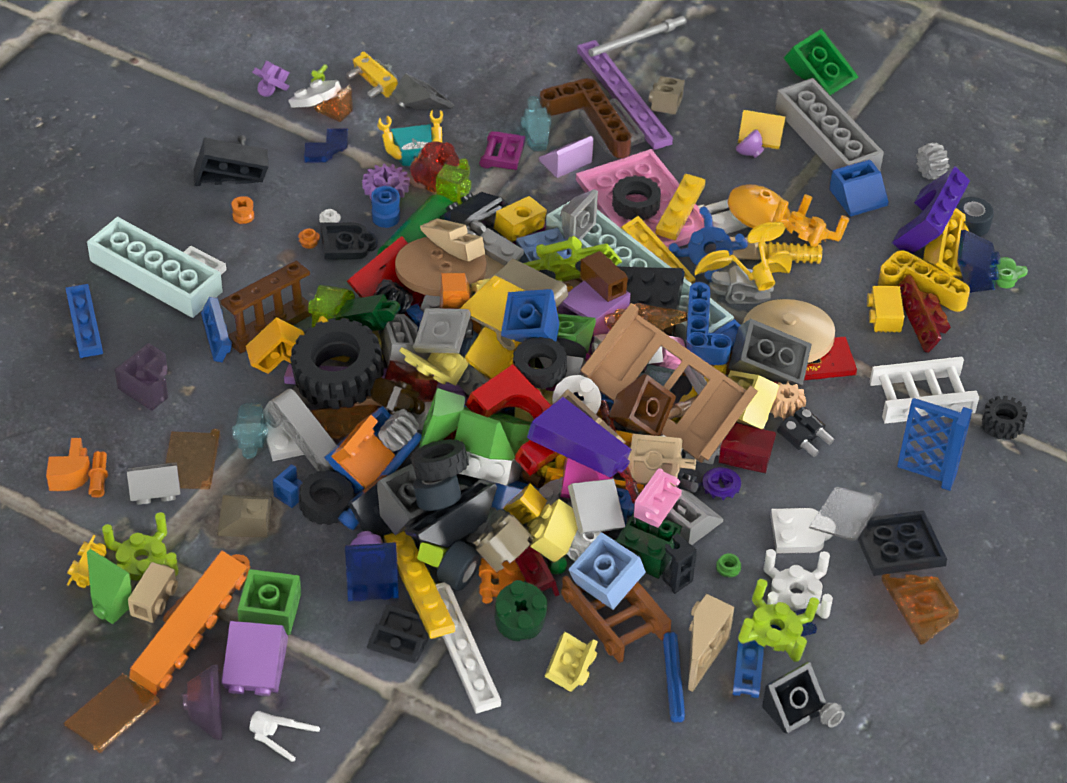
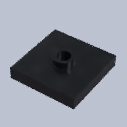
[348,475,392,539]

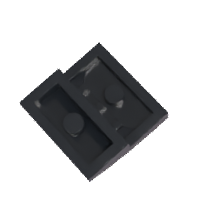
[367,605,429,664]

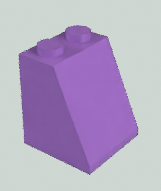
[558,281,630,355]
[222,621,288,696]

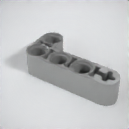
[263,389,336,472]

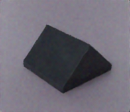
[762,662,827,734]

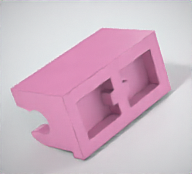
[634,468,682,528]

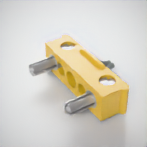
[346,52,398,98]

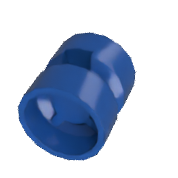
[371,186,400,228]

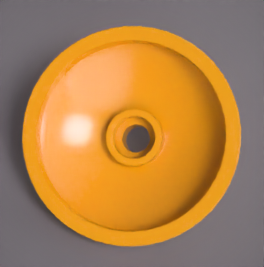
[728,184,791,228]

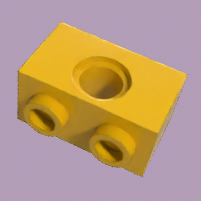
[494,196,547,242]

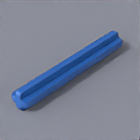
[663,632,685,723]

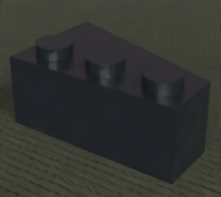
[194,137,268,186]

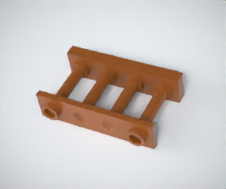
[561,576,672,663]

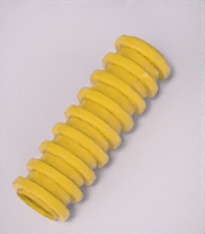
[760,241,822,264]

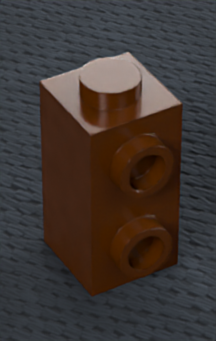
[580,251,628,302]

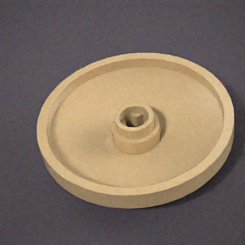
[743,299,835,363]

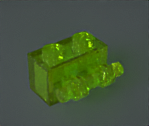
[436,158,472,204]

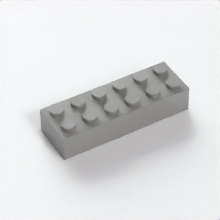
[775,78,884,171]

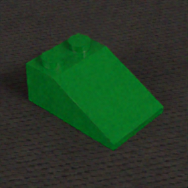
[784,29,859,96]

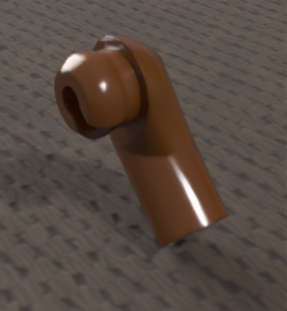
[520,469,545,488]

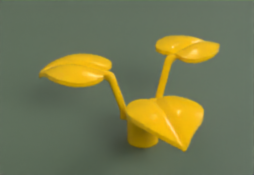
[694,222,792,291]

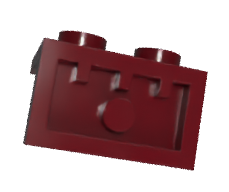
[719,423,776,474]

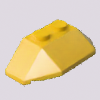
[923,208,973,278]

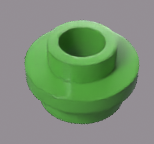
[716,553,741,577]

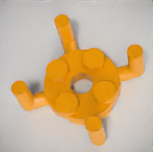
[772,194,849,247]

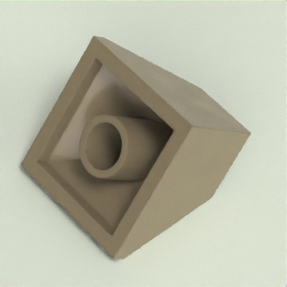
[217,495,272,538]

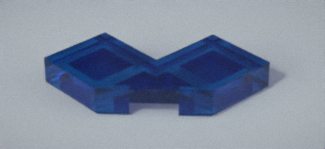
[304,128,348,163]

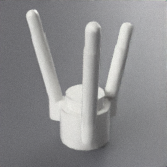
[250,711,320,762]

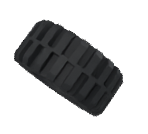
[290,318,384,410]

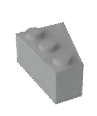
[379,314,431,372]

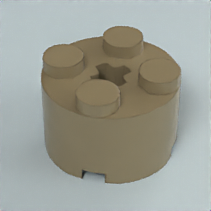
[473,514,533,572]

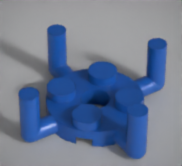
[669,206,748,283]

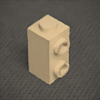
[128,562,178,623]

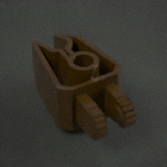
[370,378,426,415]

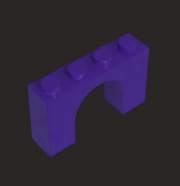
[892,166,970,254]

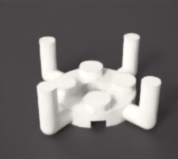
[764,549,833,619]

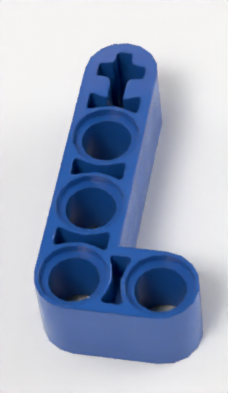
[685,282,732,365]

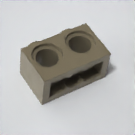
[649,76,685,114]

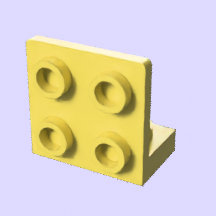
[399,347,469,386]

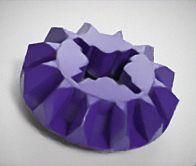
[702,467,741,500]

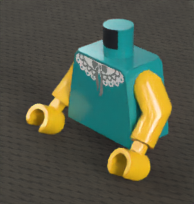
[377,110,443,170]

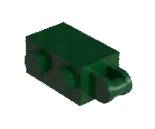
[335,294,401,331]

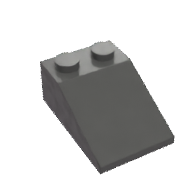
[728,318,812,387]

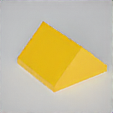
[738,110,786,149]

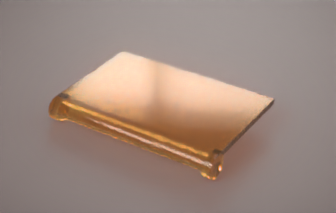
[166,429,220,490]
[64,674,160,753]

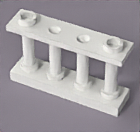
[870,357,979,424]

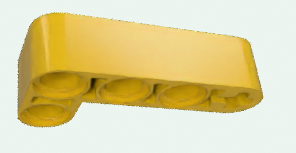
[878,251,970,312]

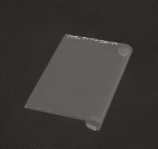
[809,487,883,541]

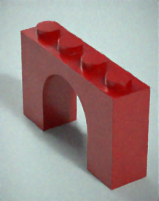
[465,364,560,476]

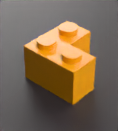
[246,317,304,374]

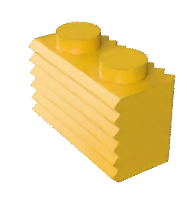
[867,286,904,333]

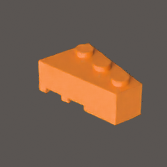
[440,273,481,334]

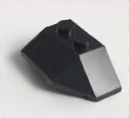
[439,192,508,230]
[404,479,497,547]

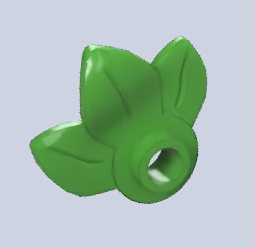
[982,257,1028,288]

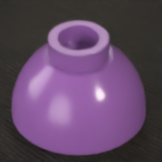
[736,130,764,158]

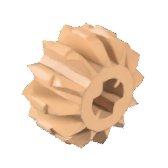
[770,382,806,421]

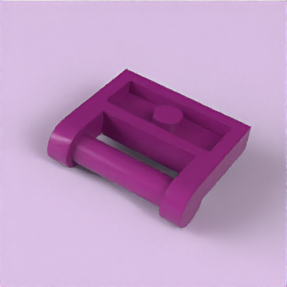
[479,131,526,170]

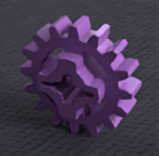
[362,164,410,199]

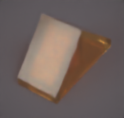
[314,85,353,122]

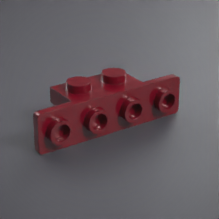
[898,275,951,353]

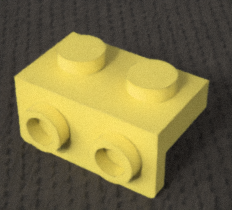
[545,632,598,692]

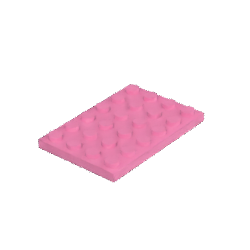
[576,149,714,249]

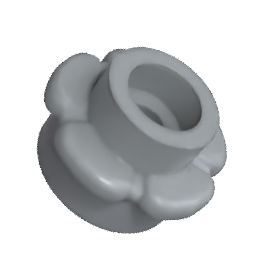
[820,703,844,727]

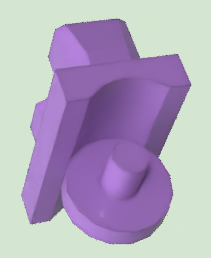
[252,60,289,97]

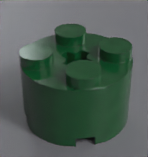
[494,580,547,641]

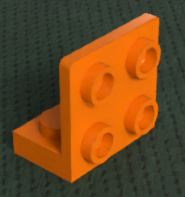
[331,415,395,488]

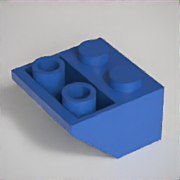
[829,160,889,217]

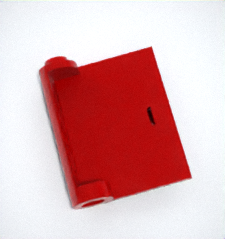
[347,236,426,318]

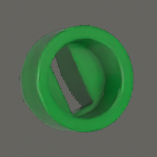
[548,557,567,574]

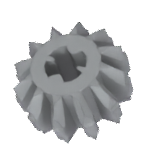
[916,143,950,180]
[378,409,419,451]

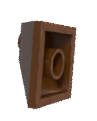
[609,374,676,436]

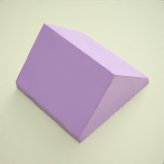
[538,136,593,178]

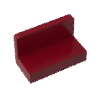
[515,545,560,597]

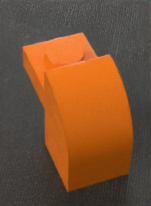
[46,438,91,491]

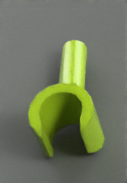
[311,64,327,82]

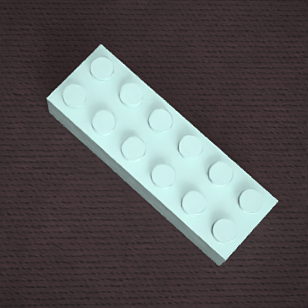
[87,217,223,318]

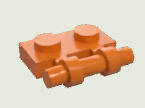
[478,558,525,604]

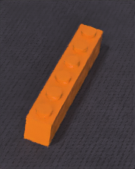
[130,551,247,695]

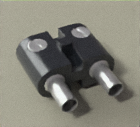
[777,407,835,457]

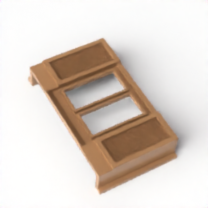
[580,303,758,463]

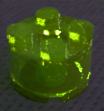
[308,285,355,328]

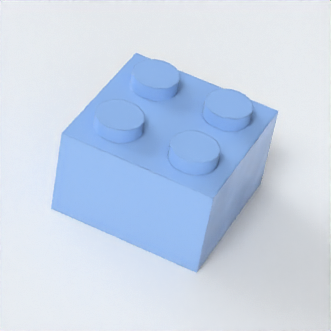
[568,532,645,609]

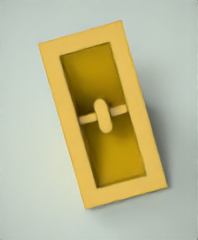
[503,483,547,524]

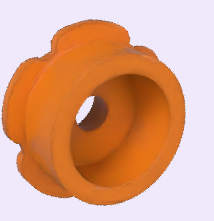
[298,228,320,249]

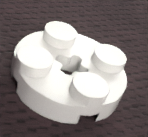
[552,375,601,414]

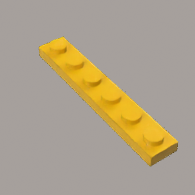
[384,531,455,639]

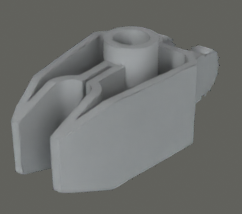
[709,266,774,304]

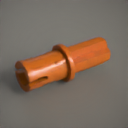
[88,451,108,498]

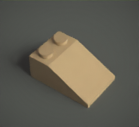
[688,594,734,692]

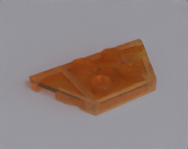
[605,303,687,330]
[881,574,959,645]

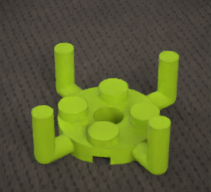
[102,512,179,581]
[738,579,819,662]

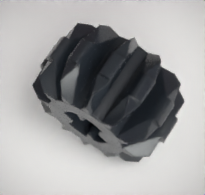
[373,279,413,314]

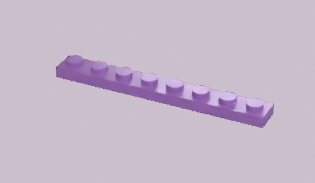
[577,40,673,150]

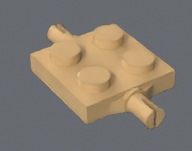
[626,434,696,487]

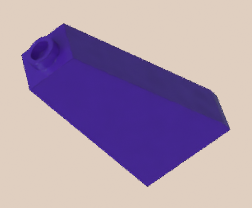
[527,397,632,478]

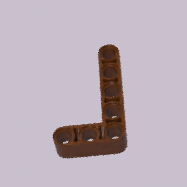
[539,78,632,159]

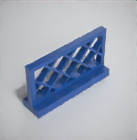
[897,398,973,491]

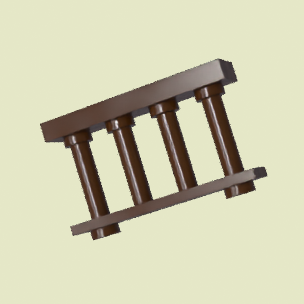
[220,260,315,354]

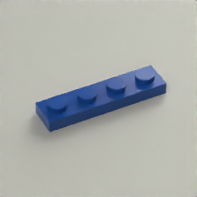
[66,284,103,358]

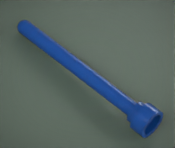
[338,432,422,531]

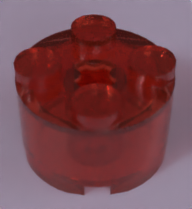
[410,141,461,192]

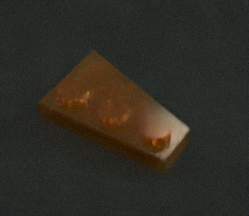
[310,405,378,439]

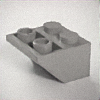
[665,489,723,545]

